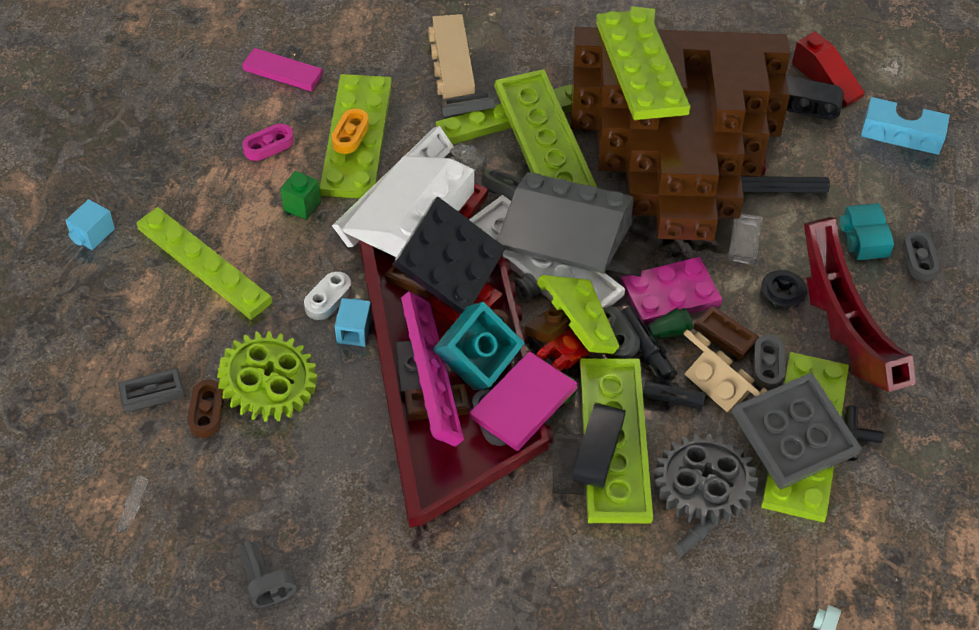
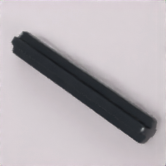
[741,176,830,193]

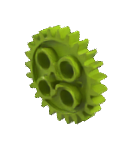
[217,331,317,422]

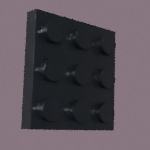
[392,196,506,315]

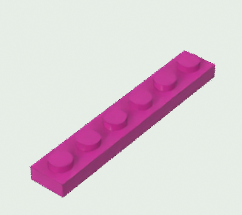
[401,291,464,447]

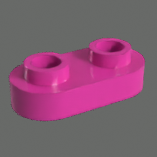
[242,124,294,161]

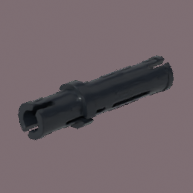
[621,306,677,383]

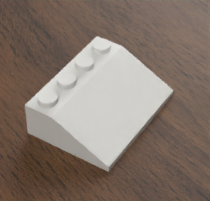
[342,156,474,257]

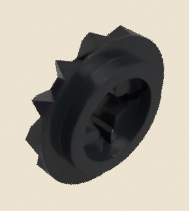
[760,270,807,311]

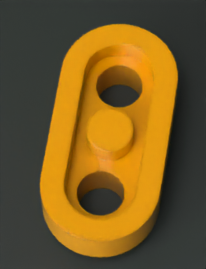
[331,109,369,154]

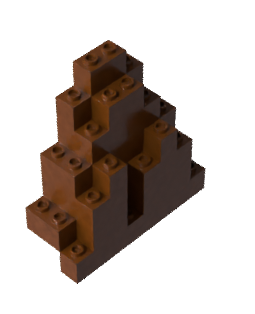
[570,27,791,241]

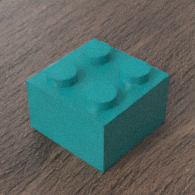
[432,302,525,391]

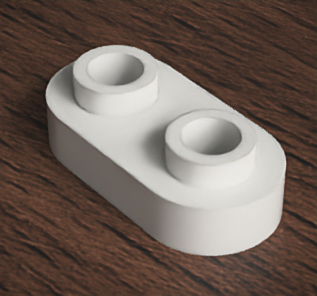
[304,272,351,320]

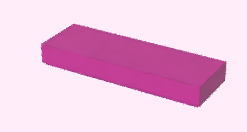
[242,48,323,92]

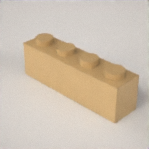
[428,14,475,99]

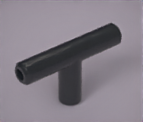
[846,405,884,461]

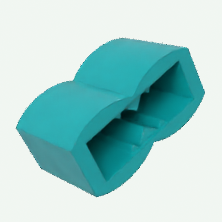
[840,203,894,260]

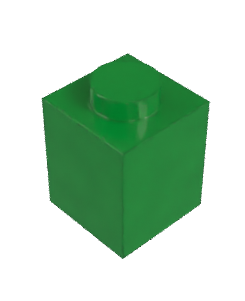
[280,170,321,220]

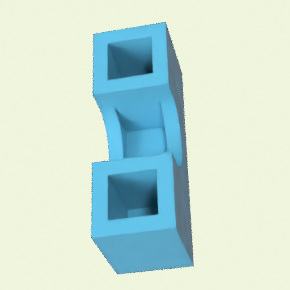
[860,97,950,155]

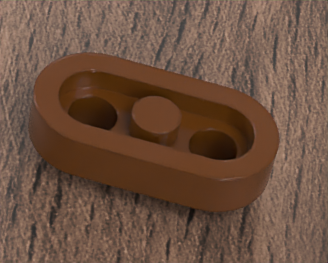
[187,380,224,438]

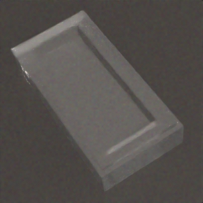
[728,213,763,265]

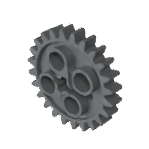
[654,434,758,526]

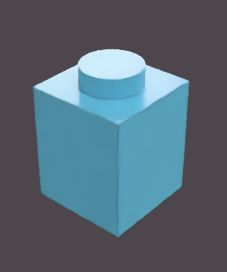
[65,199,115,250]
[335,298,372,347]

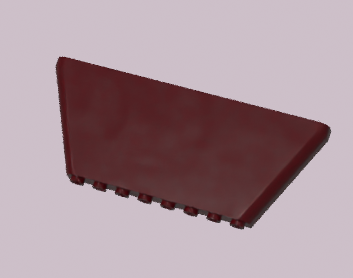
[359,240,553,528]

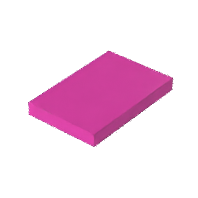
[470,351,577,451]

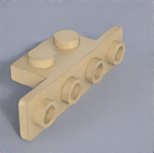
[684,330,767,415]

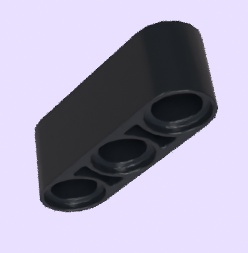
[786,75,844,120]
[572,402,626,489]

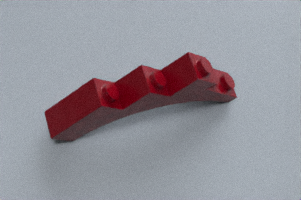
[804,217,916,392]

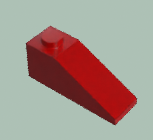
[792,31,865,107]

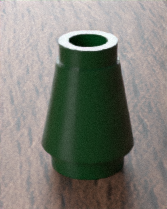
[647,307,693,340]

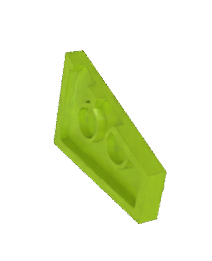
[536,275,620,354]

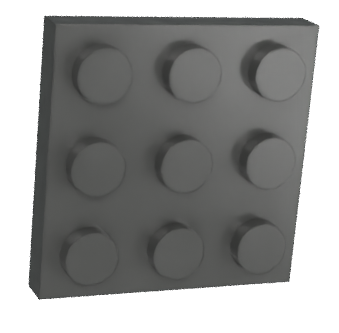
[731,372,862,490]

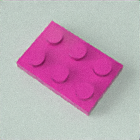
[620,257,722,326]

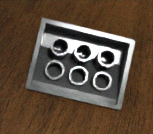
[496,172,633,274]

